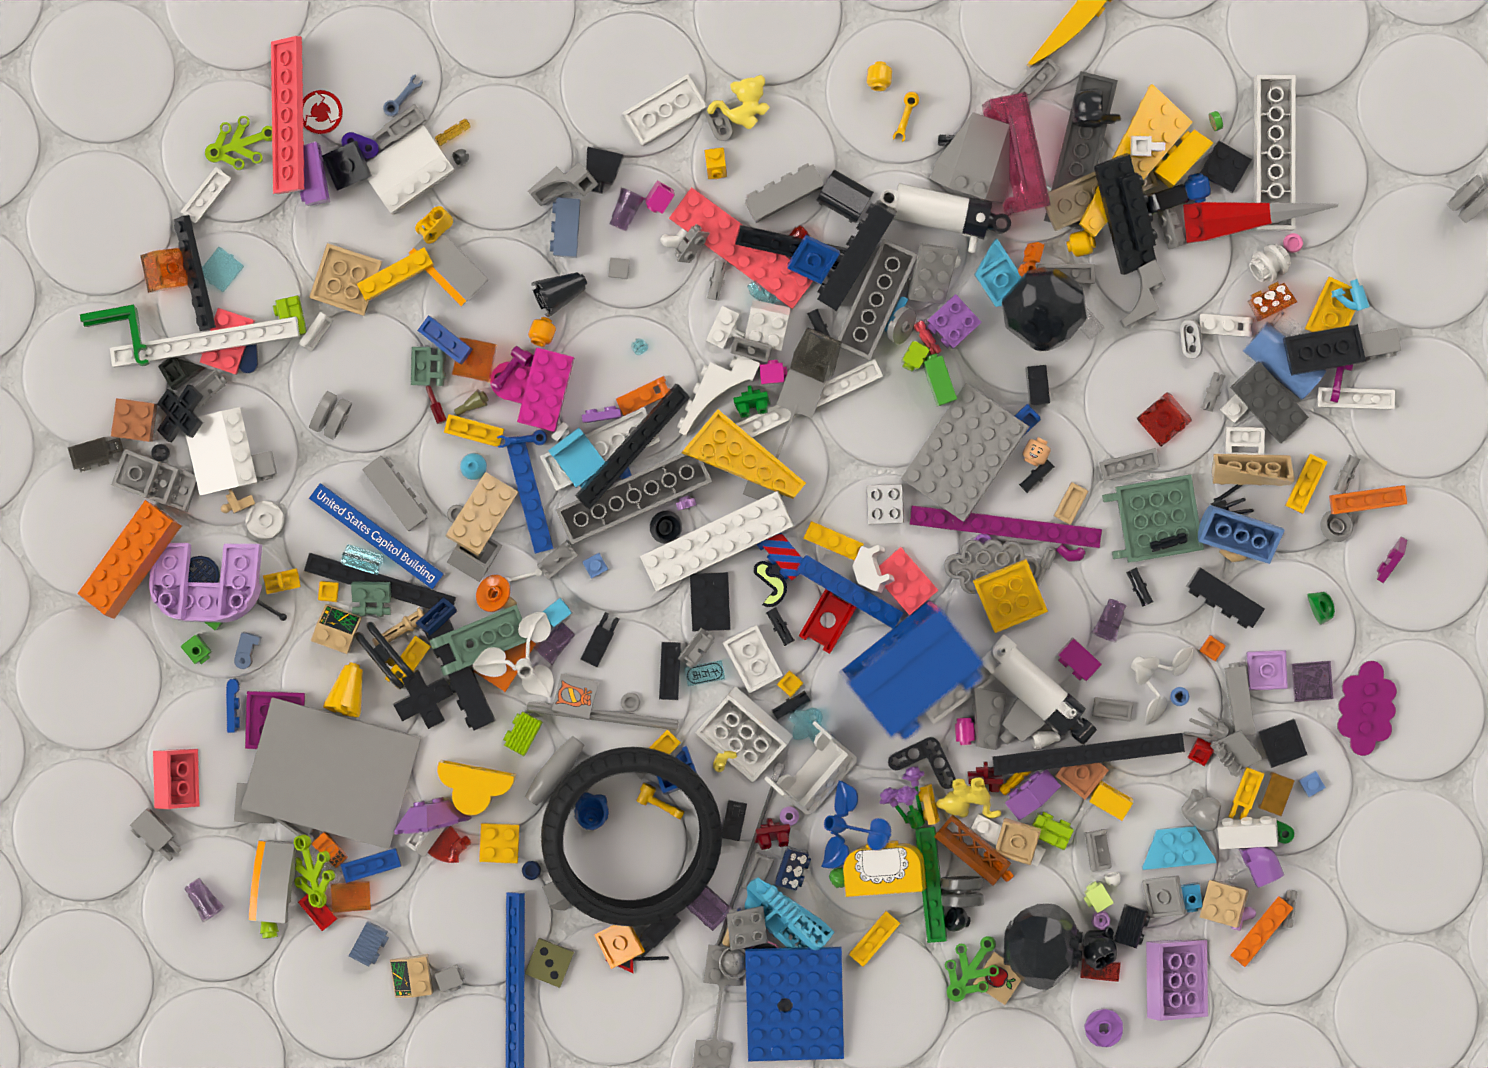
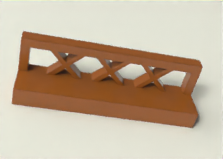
[934,815,1012,886]

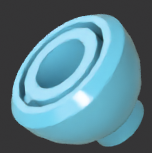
[460,453,487,480]

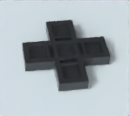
[157,384,203,442]
[393,669,453,729]

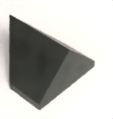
[158,357,207,390]

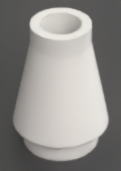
[1031,731,1060,750]

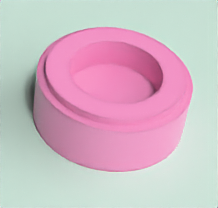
[1283,233,1303,253]

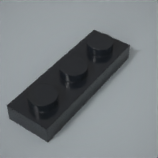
[659,642,681,700]

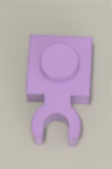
[676,495,696,511]

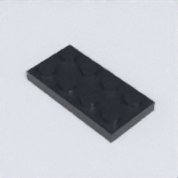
[1283,324,1366,376]

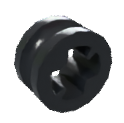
[151,444,170,461]

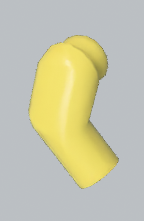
[713,751,737,772]

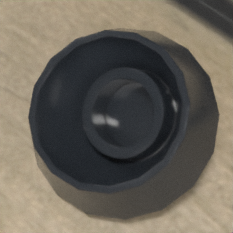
[650,511,682,544]

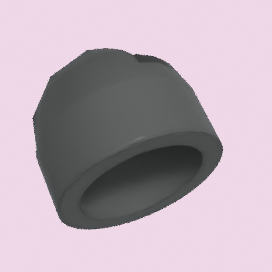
[452,149,469,166]

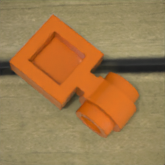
[1018,242,1044,277]

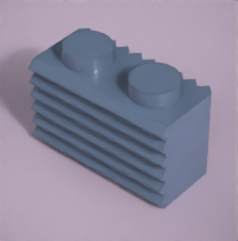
[349,921,389,967]

